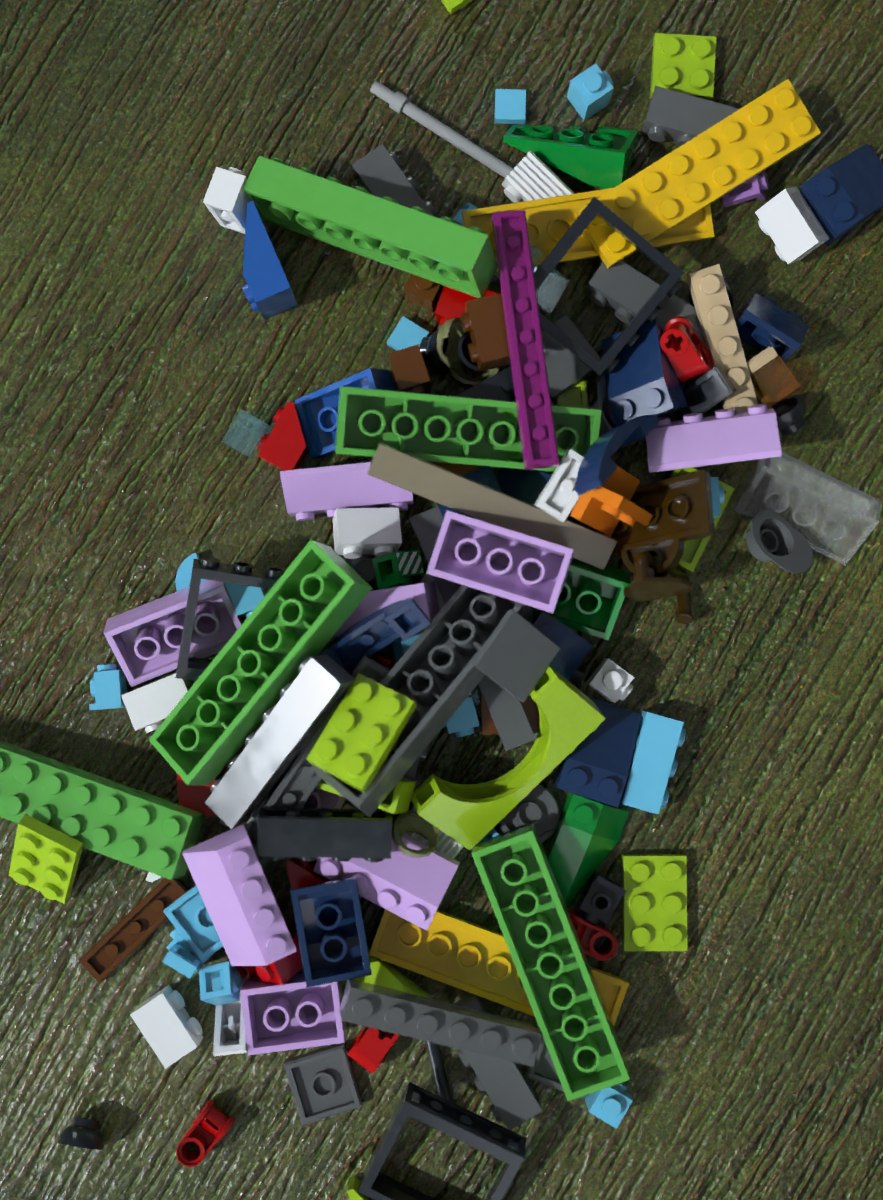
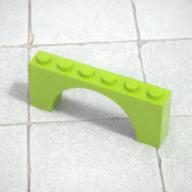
[411,665,606,851]

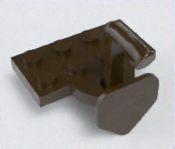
[590,470,715,624]

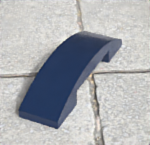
[575,415,660,496]
[317,597,431,675]

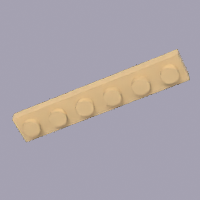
[686,264,758,413]

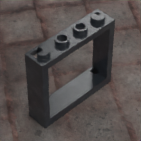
[534,197,684,375]
[176,557,285,681]
[358,1082,526,1200]

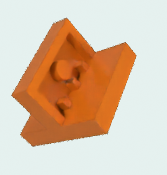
[570,465,653,537]

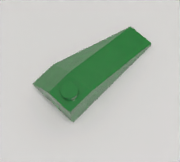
[503,125,639,190]
[546,792,629,907]

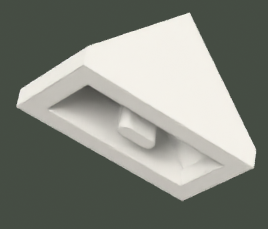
[213,992,247,1056]

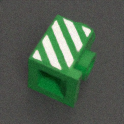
[372,550,425,589]

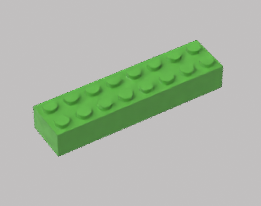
[242,156,498,298]
[335,386,602,472]
[148,539,373,785]
[0,740,205,880]
[471,824,630,1101]

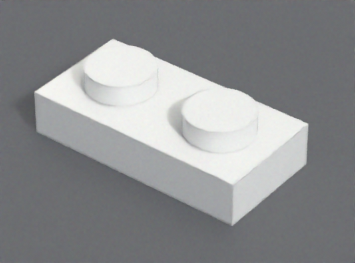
[534,449,584,522]

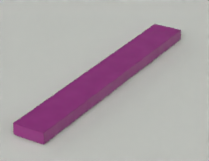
[491,210,559,470]

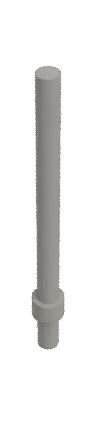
[370,80,514,178]

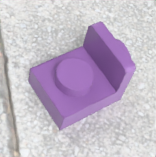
[722,170,769,207]

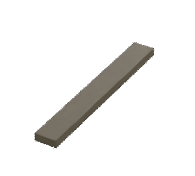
[367,442,617,570]

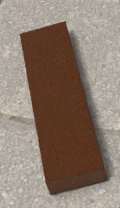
[78,878,190,983]

